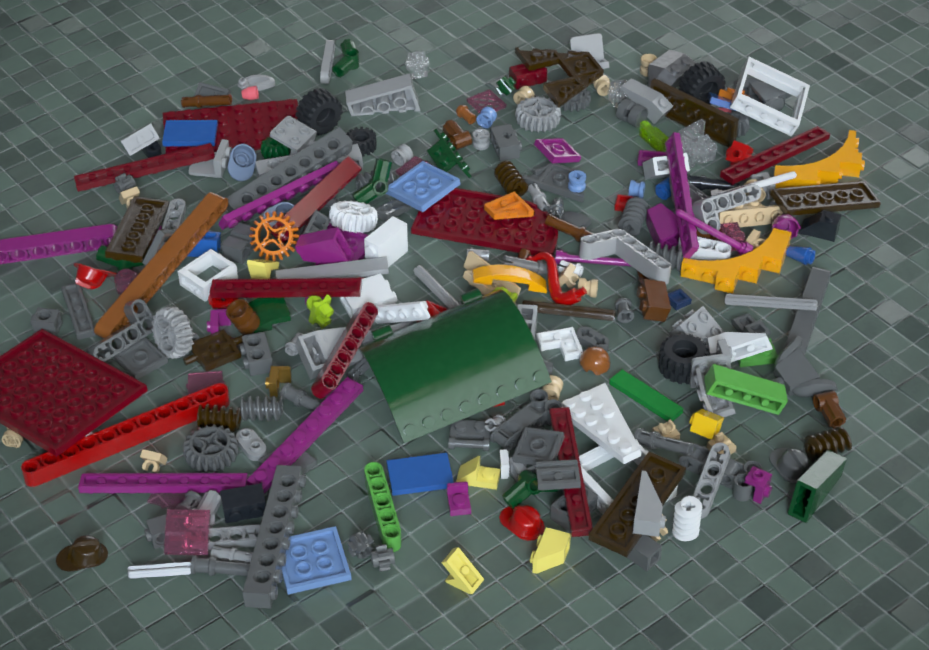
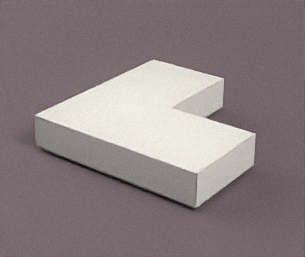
[536,327,583,361]

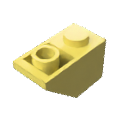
[530,527,571,574]

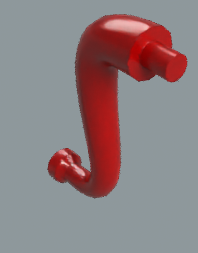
[526,252,587,305]

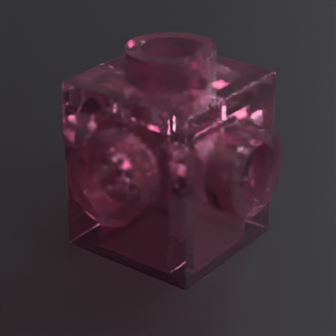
[717,222,745,251]

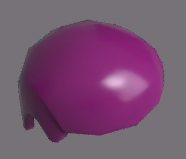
[771,214,801,239]

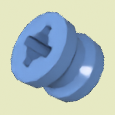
[476,107,497,128]
[568,170,586,193]
[628,180,645,199]

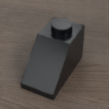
[799,210,842,242]

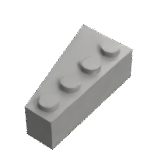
[345,73,420,116]

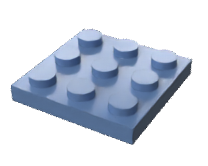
[386,161,460,212]
[281,526,351,594]

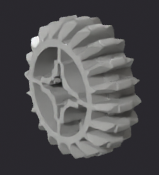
[515,96,561,133]
[151,307,194,359]

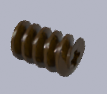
[494,161,528,197]
[197,404,241,432]
[804,427,852,461]

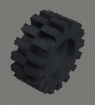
[346,127,377,157]

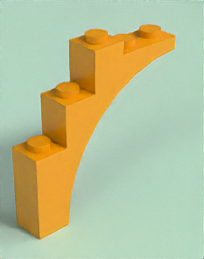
[774,130,865,189]
[681,228,792,294]

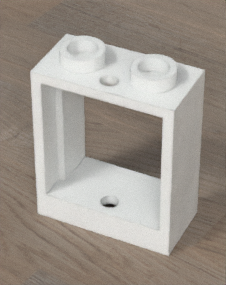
[178,249,238,301]

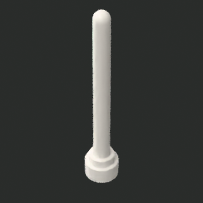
[711,171,797,203]

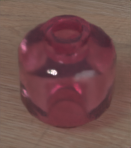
[114,269,138,295]

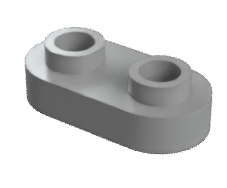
[236,428,267,461]

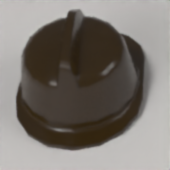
[56,535,108,572]

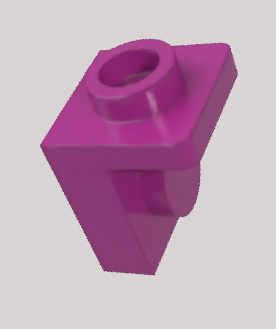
[447,482,471,516]

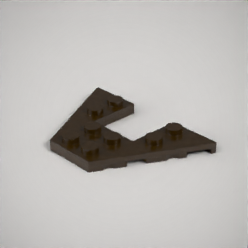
[515,47,604,108]

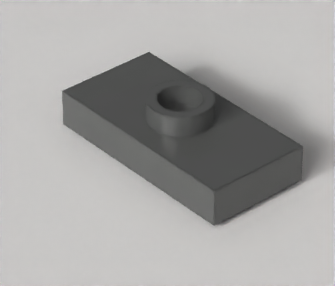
[375,199,410,221]

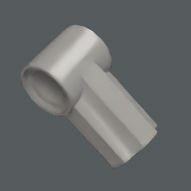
[188,490,221,529]

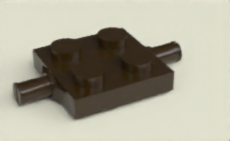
[183,329,245,372]

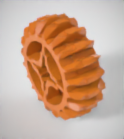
[249,211,300,261]

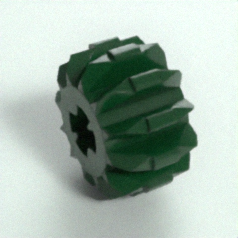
[260,137,290,160]

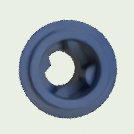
[786,246,815,265]

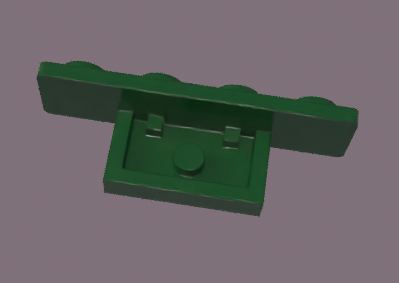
[427,129,472,178]

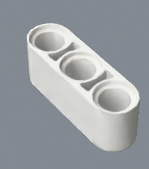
[678,237,731,261]

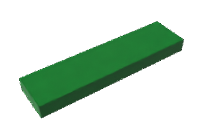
[609,369,684,422]

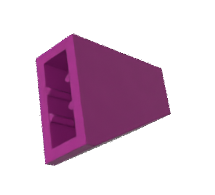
[646,203,680,250]
[295,227,355,264]

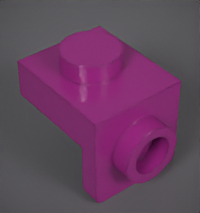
[207,309,231,334]
[745,467,773,504]

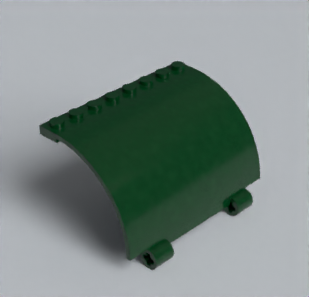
[358,288,552,443]

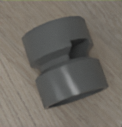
[616,99,648,128]

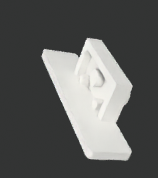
[375,301,431,324]

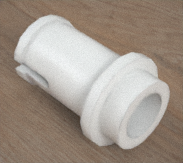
[559,260,584,277]

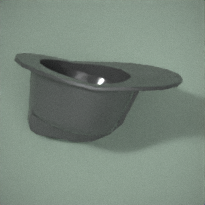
[770,448,810,484]

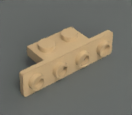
[718,200,783,229]
[463,251,521,303]

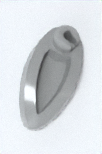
[238,74,275,91]

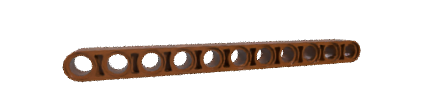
[94,192,228,342]

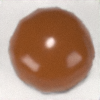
[579,346,611,375]

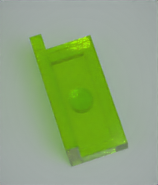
[639,120,669,152]

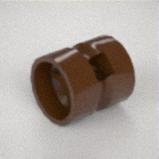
[226,299,260,335]

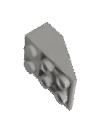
[295,327,363,380]

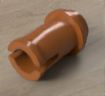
[456,105,477,125]

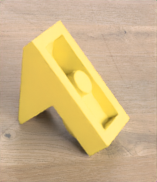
[247,259,279,279]
[456,456,501,490]
[442,547,484,594]

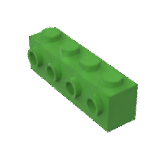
[704,364,788,415]

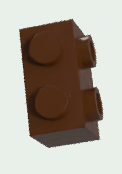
[637,279,671,322]

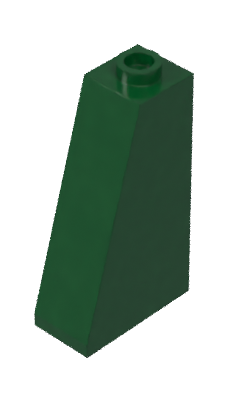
[788,450,847,523]

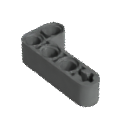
[86,299,154,362]

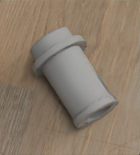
[466,247,489,262]
[285,332,304,356]
[485,415,506,432]

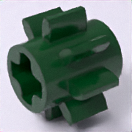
[496,75,516,96]

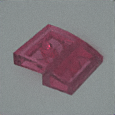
[164,509,211,555]

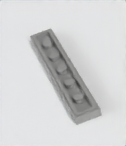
[276,257,389,279]

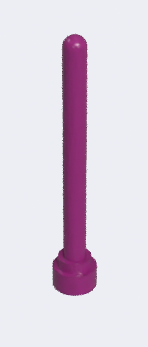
[675,209,753,255]
[555,250,632,267]

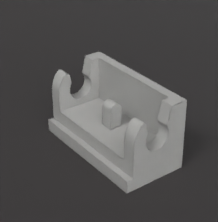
[120,123,160,156]

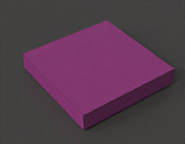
[534,138,581,163]

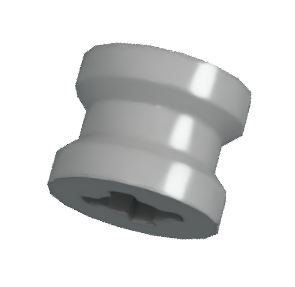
[473,129,490,150]
[391,144,413,166]

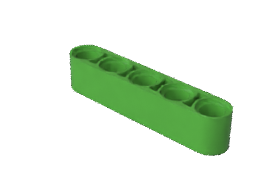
[364,462,402,552]

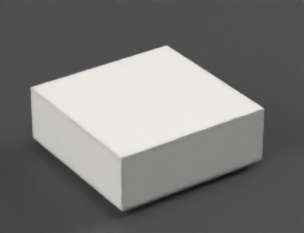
[500,450,509,479]

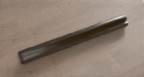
[522,300,616,321]

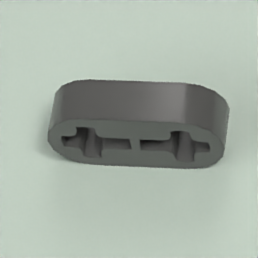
[577,326,609,352]

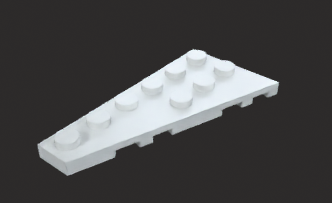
[561,383,641,464]

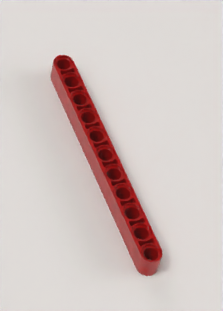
[21,383,230,487]

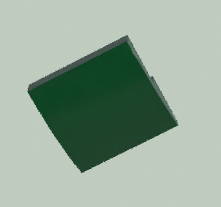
[248,297,291,333]

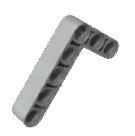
[579,229,671,284]

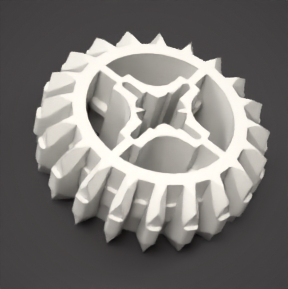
[329,200,378,233]

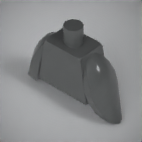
[733,77,790,111]
[771,335,838,397]

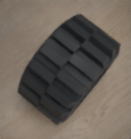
[679,61,726,105]
[296,88,343,136]
[658,333,709,384]

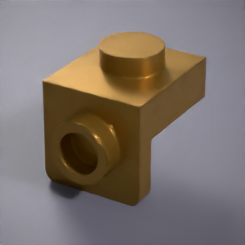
[265,366,292,397]

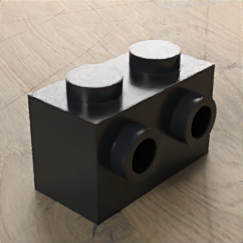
[220,483,266,523]

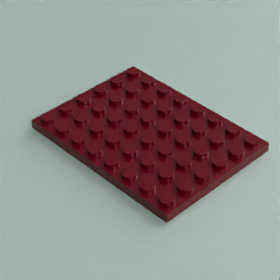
[0,329,148,457]

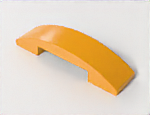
[472,265,547,293]

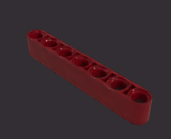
[270,156,362,244]
[311,302,378,399]

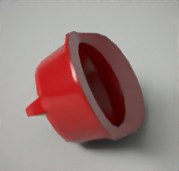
[74,263,118,289]
[499,505,545,541]

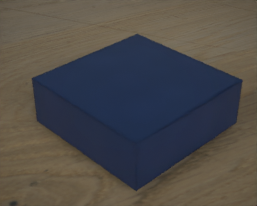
[668,288,692,311]

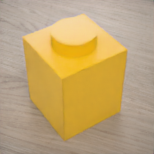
[690,409,724,440]

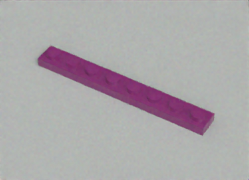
[665,132,699,259]
[218,160,339,230]
[247,377,363,494]
[78,473,248,494]

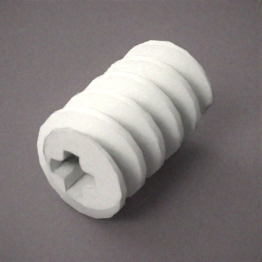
[672,496,702,541]

